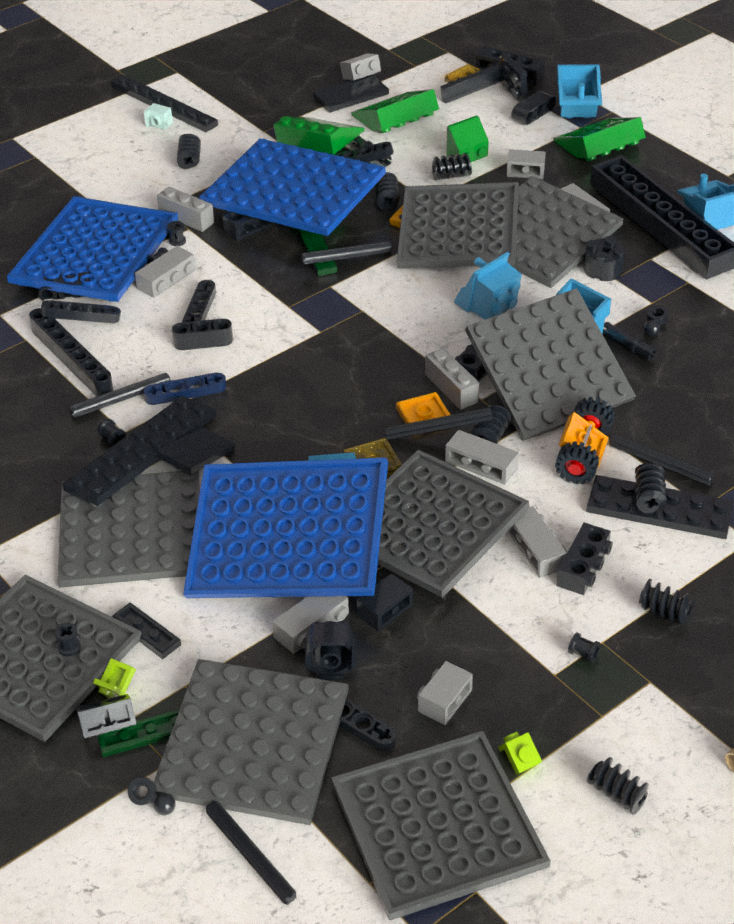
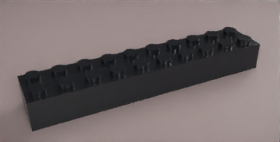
[590,155,734,279]

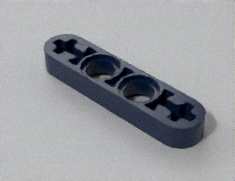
[144,372,226,405]

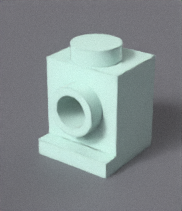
[144,103,173,130]

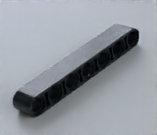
[29,308,114,396]

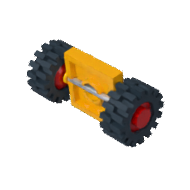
[555,397,614,484]

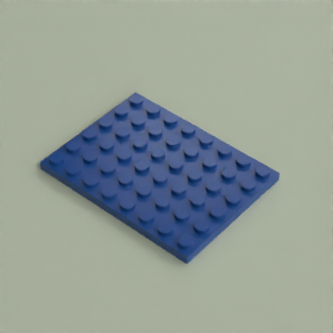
[199,138,386,236]
[7,196,178,302]
[183,458,388,598]

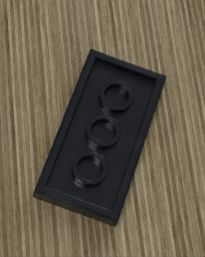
[313,74,389,112]

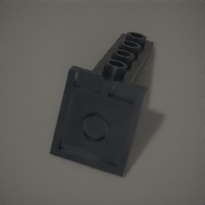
[440,53,528,103]

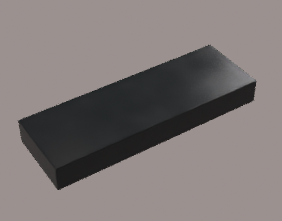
[112,602,181,659]

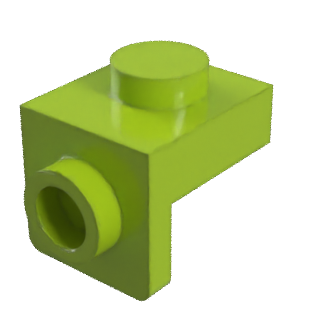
[93,658,136,698]
[498,731,542,774]

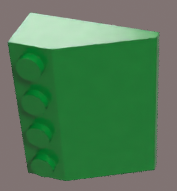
[351,89,439,133]
[274,116,365,155]
[553,117,646,161]

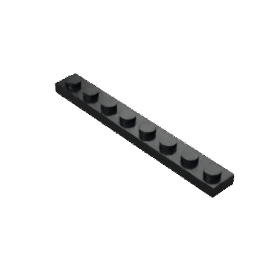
[111,75,218,132]

